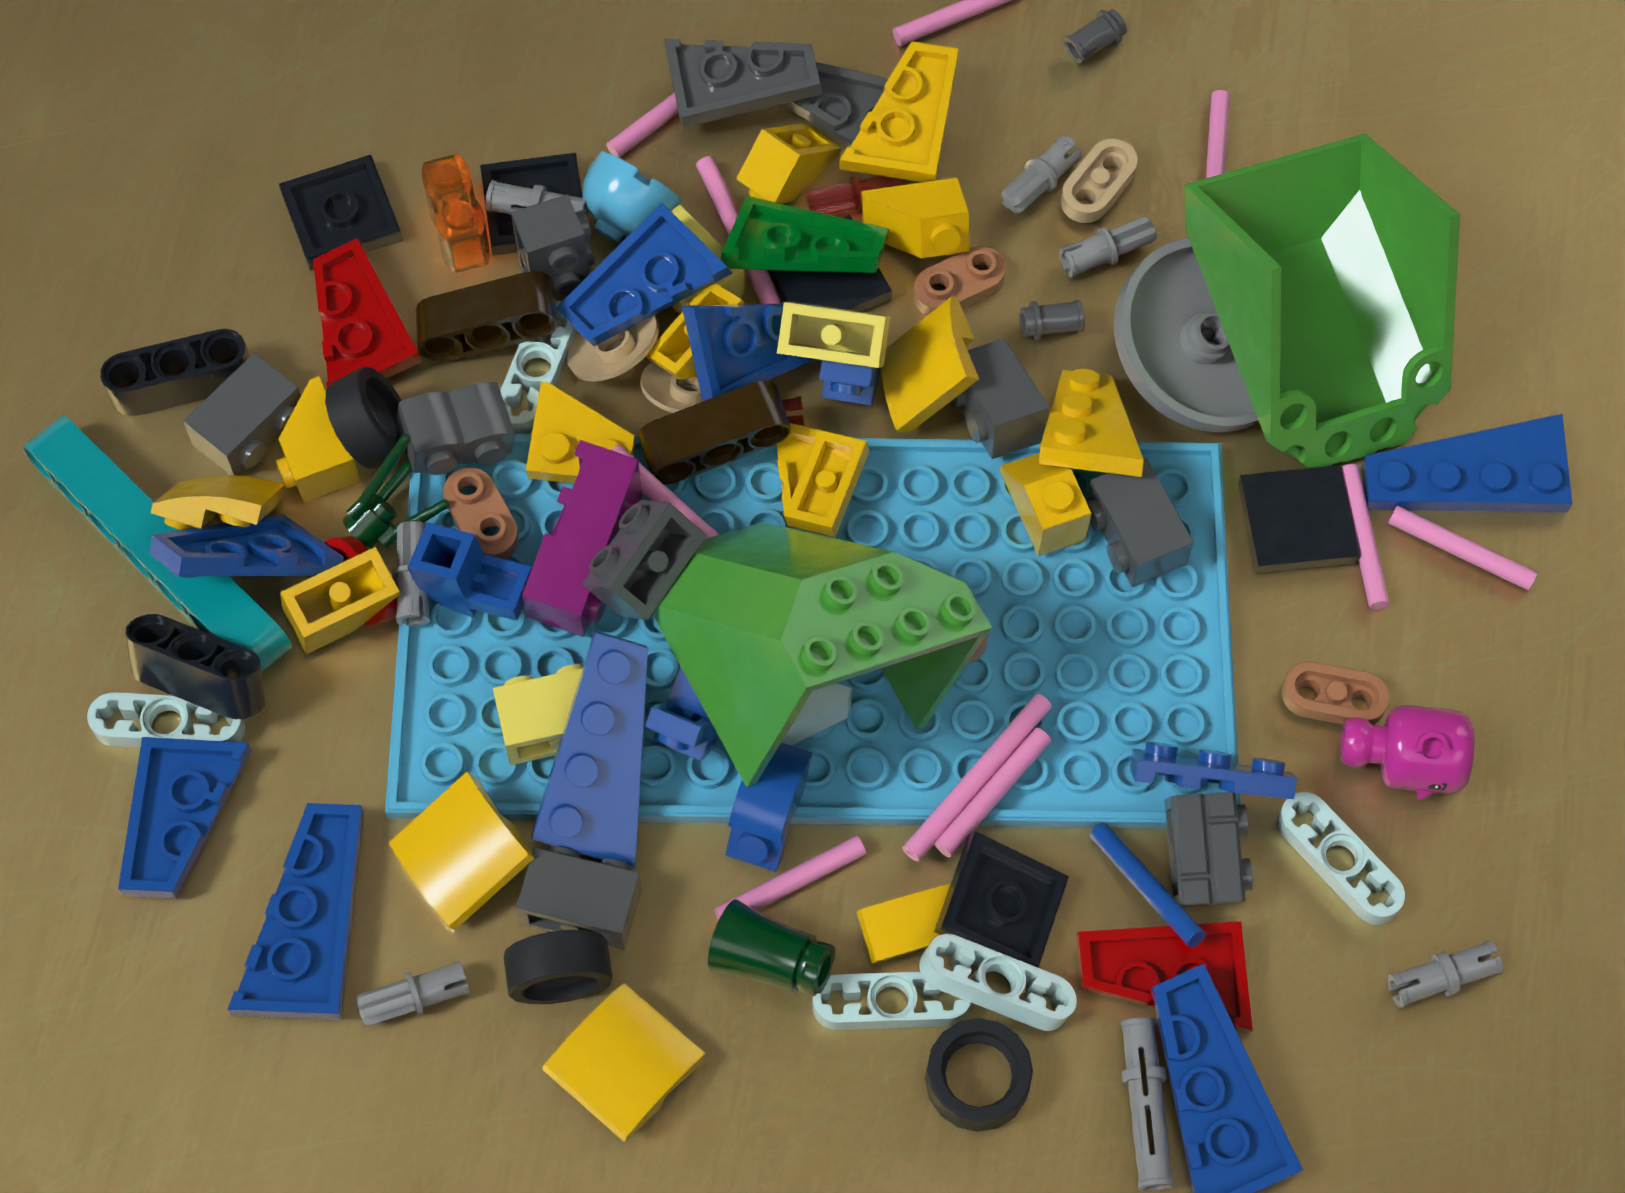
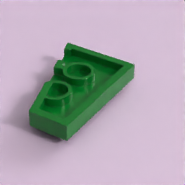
[721,196,889,273]

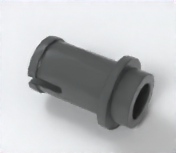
[1064,9,1127,64]
[1019,300,1085,341]

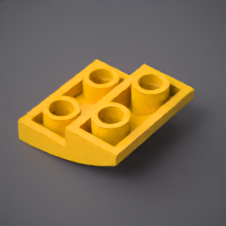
[881,296,979,433]
[150,475,285,530]
[388,772,535,930]
[542,982,705,1142]

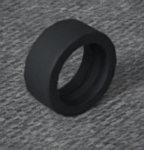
[325,367,407,469]
[503,930,613,1004]
[925,1018,1033,1132]

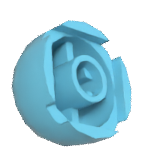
[582,151,682,243]

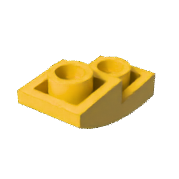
[856,883,951,964]

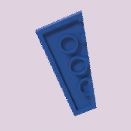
[1362,414,1572,513]
[531,630,648,869]
[227,803,364,1020]
[1151,964,1303,1193]

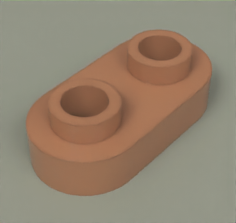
[913,246,1006,316]
[443,468,519,560]
[1281,661,1390,725]

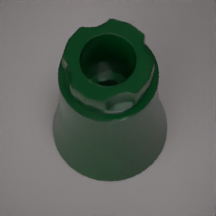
[708,899,835,996]

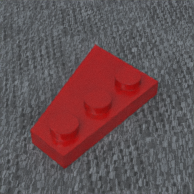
[313,238,422,388]
[1076,921,1253,1033]

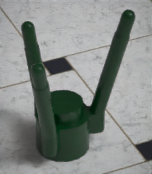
[343,434,450,548]

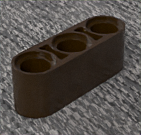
[416,271,558,362]
[638,381,791,485]

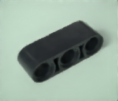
[100,329,250,416]
[125,614,265,719]

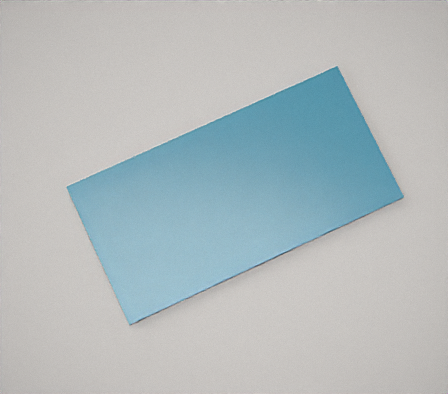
[385,433,1240,829]

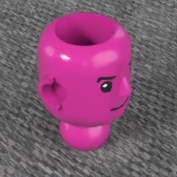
[1340,705,1475,800]

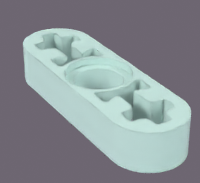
[500,301,577,434]
[87,692,245,748]
[1277,792,1405,925]
[919,934,1077,1031]
[812,972,971,1030]

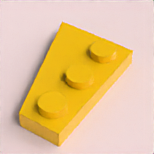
[839,41,959,182]
[1039,368,1144,477]

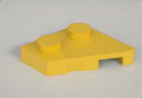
[526,382,635,484]
[777,423,869,537]

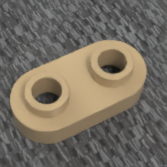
[1061,138,1138,223]

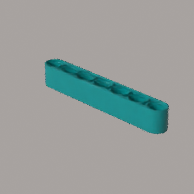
[22,415,293,673]

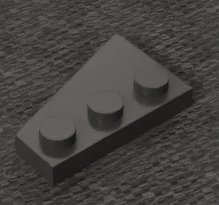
[664,39,823,128]
[786,62,888,145]

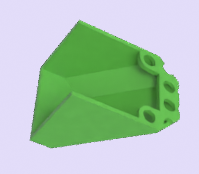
[1184,133,1460,468]
[652,522,992,787]

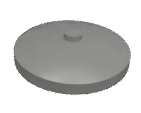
[1114,238,1259,432]

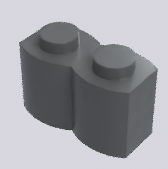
[396,382,515,475]

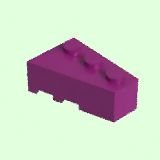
[522,440,642,637]

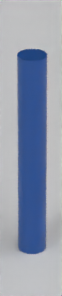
[1090,823,1205,948]

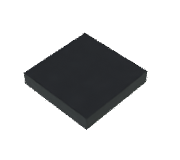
[480,152,589,256]
[279,154,403,270]
[768,215,892,312]
[1238,465,1359,574]
[934,831,1069,968]

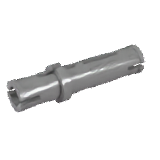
[1121,1017,1174,1191]

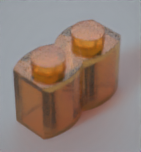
[422,154,490,273]

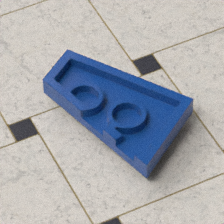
[556,203,733,346]
[682,303,822,401]
[149,514,344,578]
[118,737,252,899]
[1130,742,1297,799]

